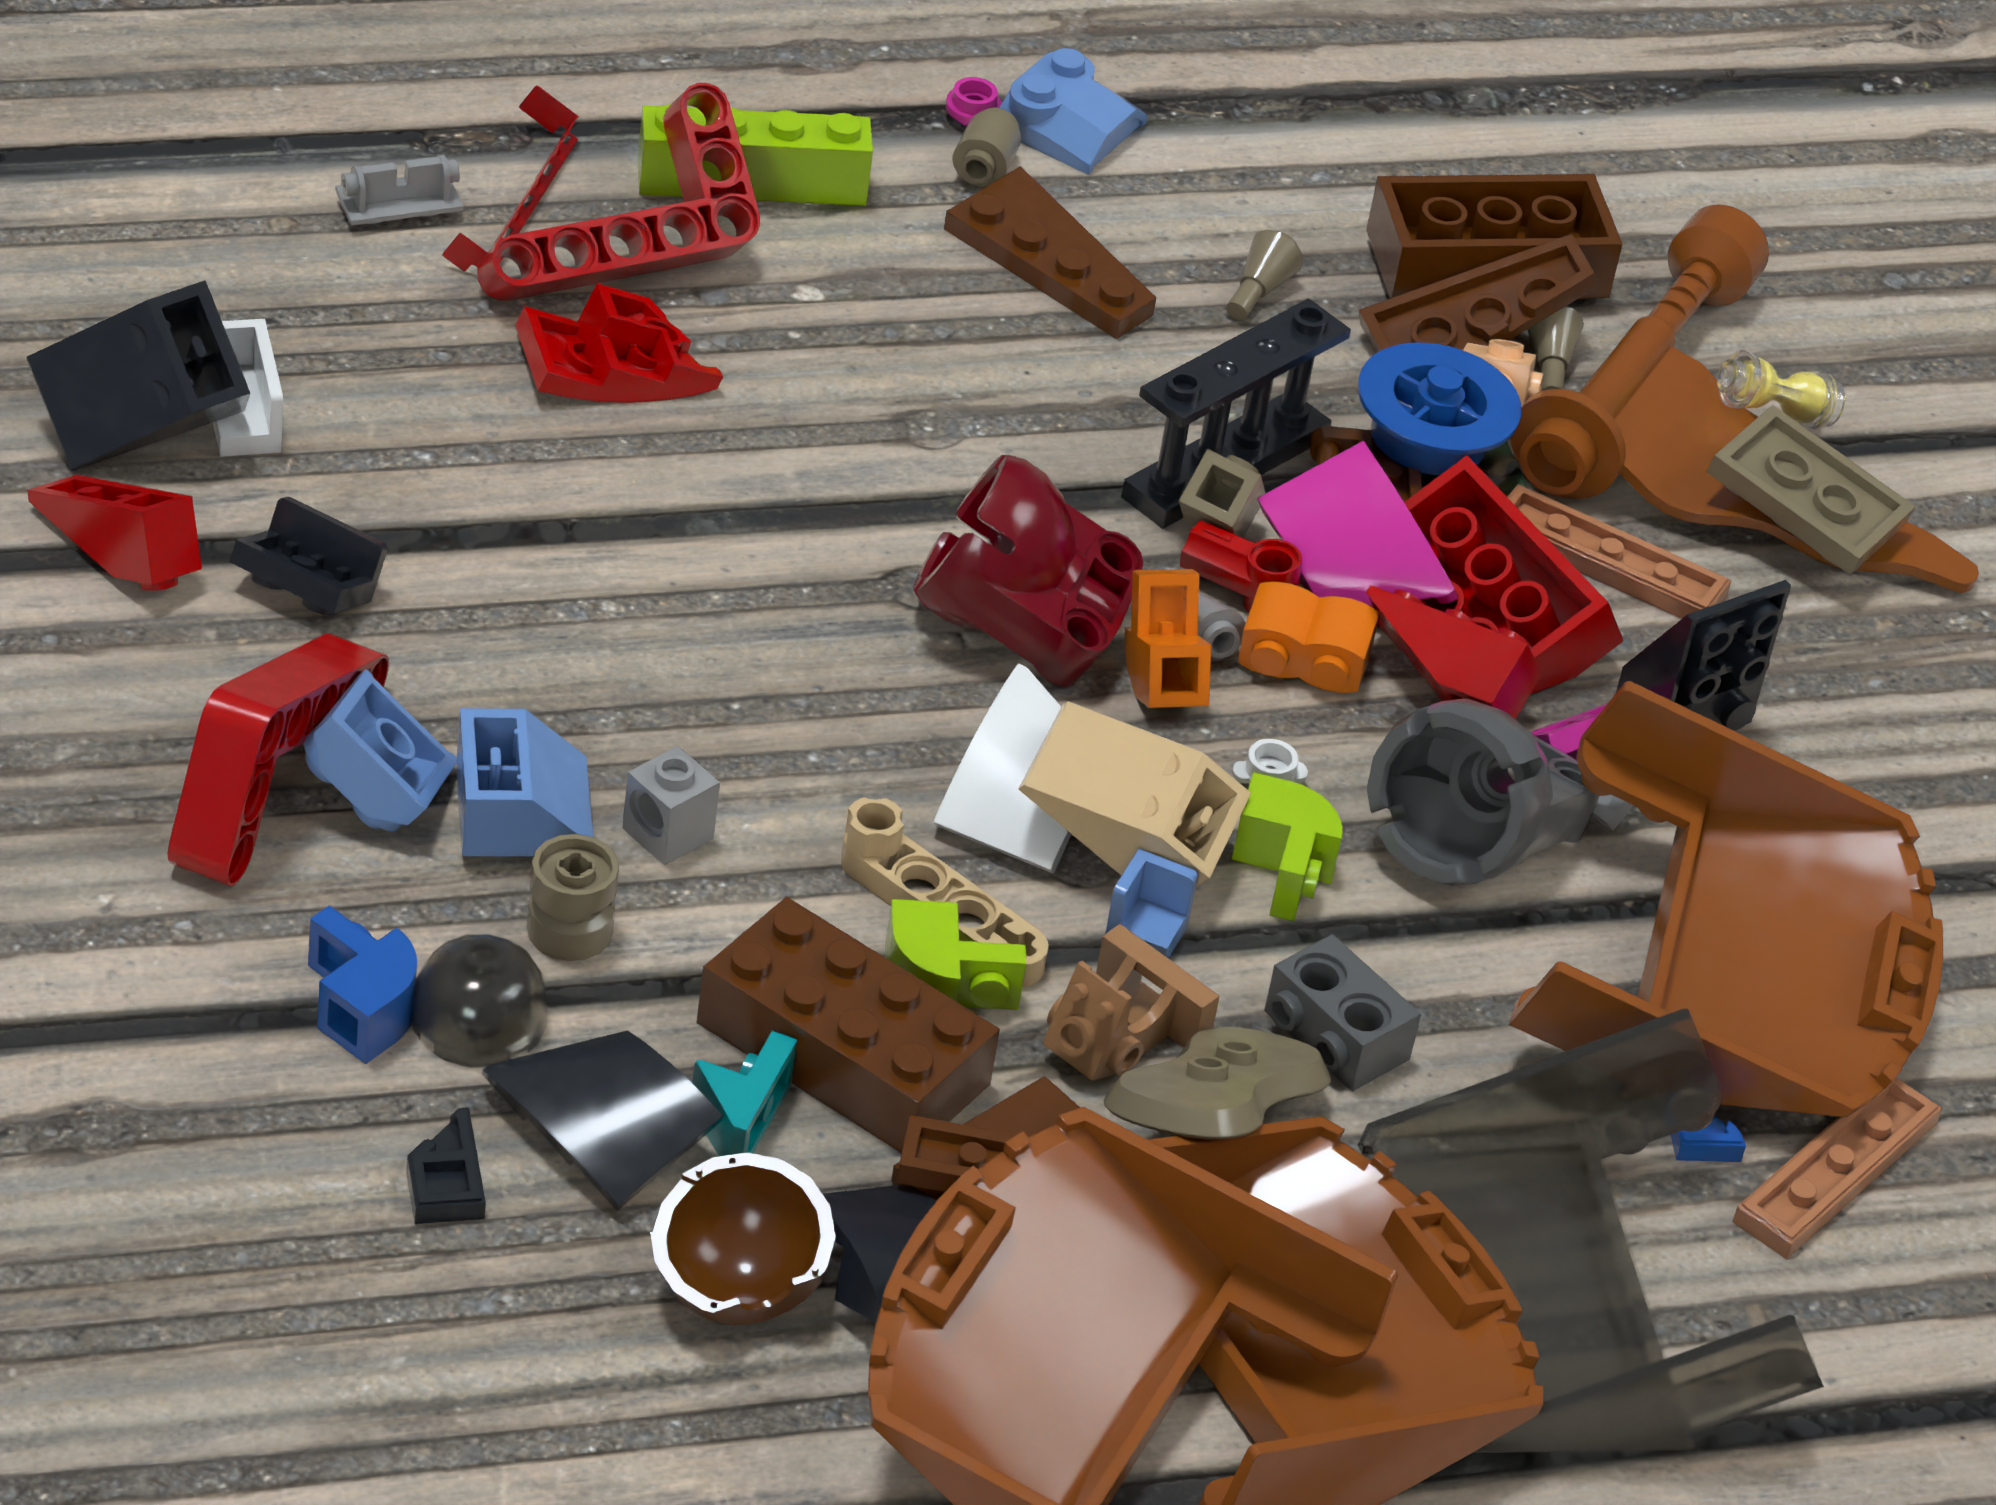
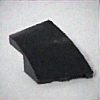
[482,1030,723,1211]
[823,1184,936,1323]

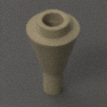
[1226,230,1304,320]
[1527,306,1584,391]

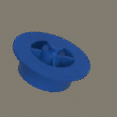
[1357,342,1522,475]

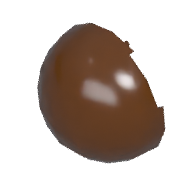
[650,1152,835,1325]

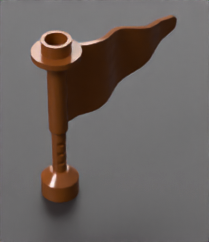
[1510,204,1979,593]

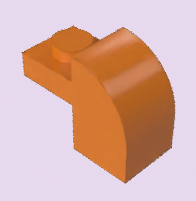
[1124,569,1211,708]

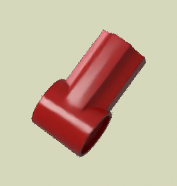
[1180,520,1302,613]

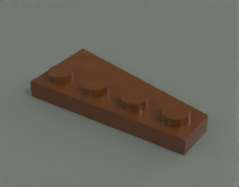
[944,166,1157,339]
[1359,234,1596,353]

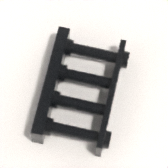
[1121,298,1351,529]

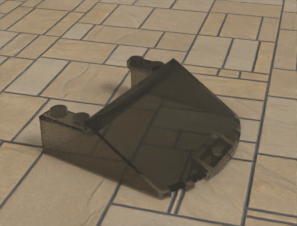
[1358,1009,1824,1453]

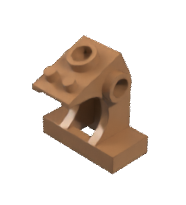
[1042,924,1220,1081]

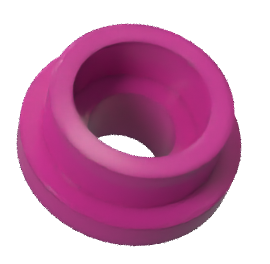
[946,77,1002,126]

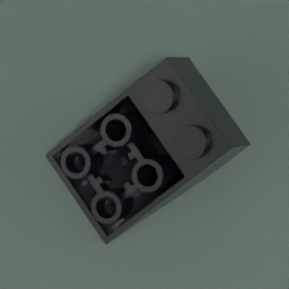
[26,280,251,472]
[1616,580,1791,731]

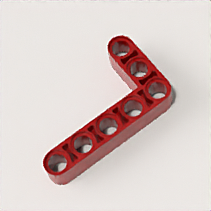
[477,82,760,301]
[167,633,389,886]

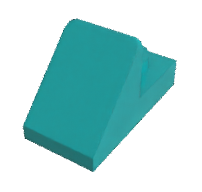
[692,1031,797,1157]

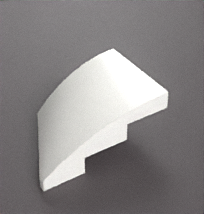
[933,663,1071,874]

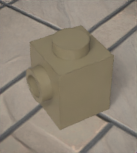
[1179,449,1265,538]

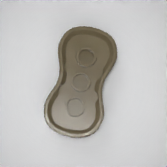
[1103,1027,1331,1140]

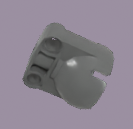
[1367,699,1600,886]

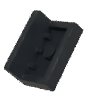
[230,496,388,616]

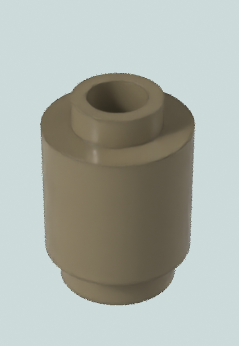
[952,108,1021,187]

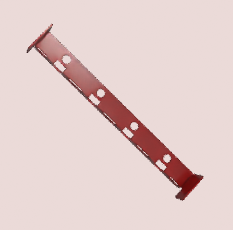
[442,85,579,272]

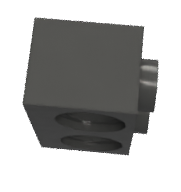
[1264,934,1421,1092]

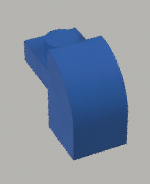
[308,905,417,1064]

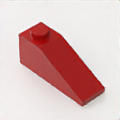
[27,475,202,591]

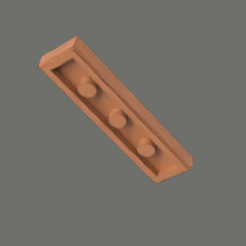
[1508,484,1732,618]
[1732,1078,1942,1259]

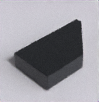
[406,1107,486,1224]

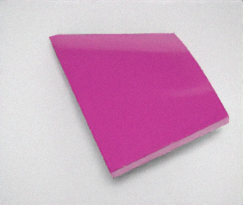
[1257,441,1458,607]

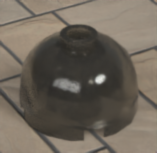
[412,934,548,1068]

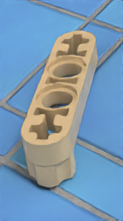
[840,797,1049,987]

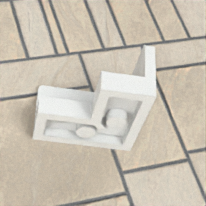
[212,319,283,457]

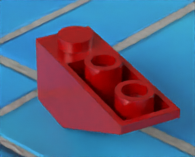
[1366,585,1542,719]

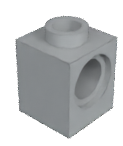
[622,746,720,865]

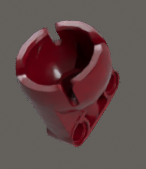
[913,455,1143,687]

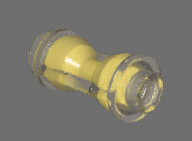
[1717,350,1845,430]

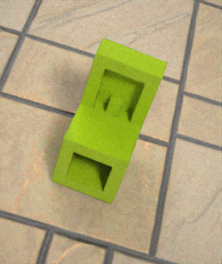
[1231,772,1343,921]
[885,899,1026,1010]

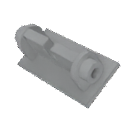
[335,154,463,226]

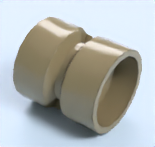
[526,834,619,961]

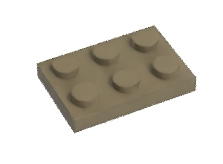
[1706,405,1916,575]

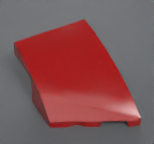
[515,283,723,403]

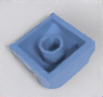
[1000,48,1147,175]
[304,669,457,832]

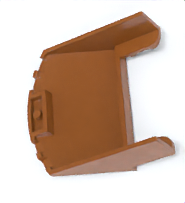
[1509,681,1943,1117]
[868,1107,1398,1505]
[1148,1116,1543,1505]

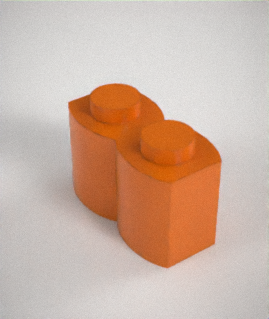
[1238,582,1379,693]

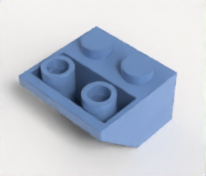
[456,708,593,856]

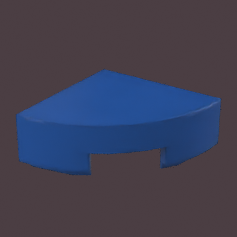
[1665,1095,1746,1162]

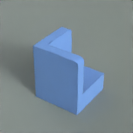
[1105,848,1198,959]

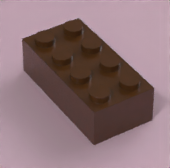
[1366,174,1623,300]
[696,896,1000,1153]

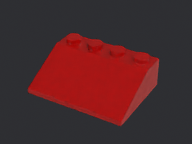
[1377,455,1624,694]

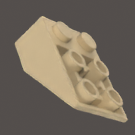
[1018,701,1251,888]

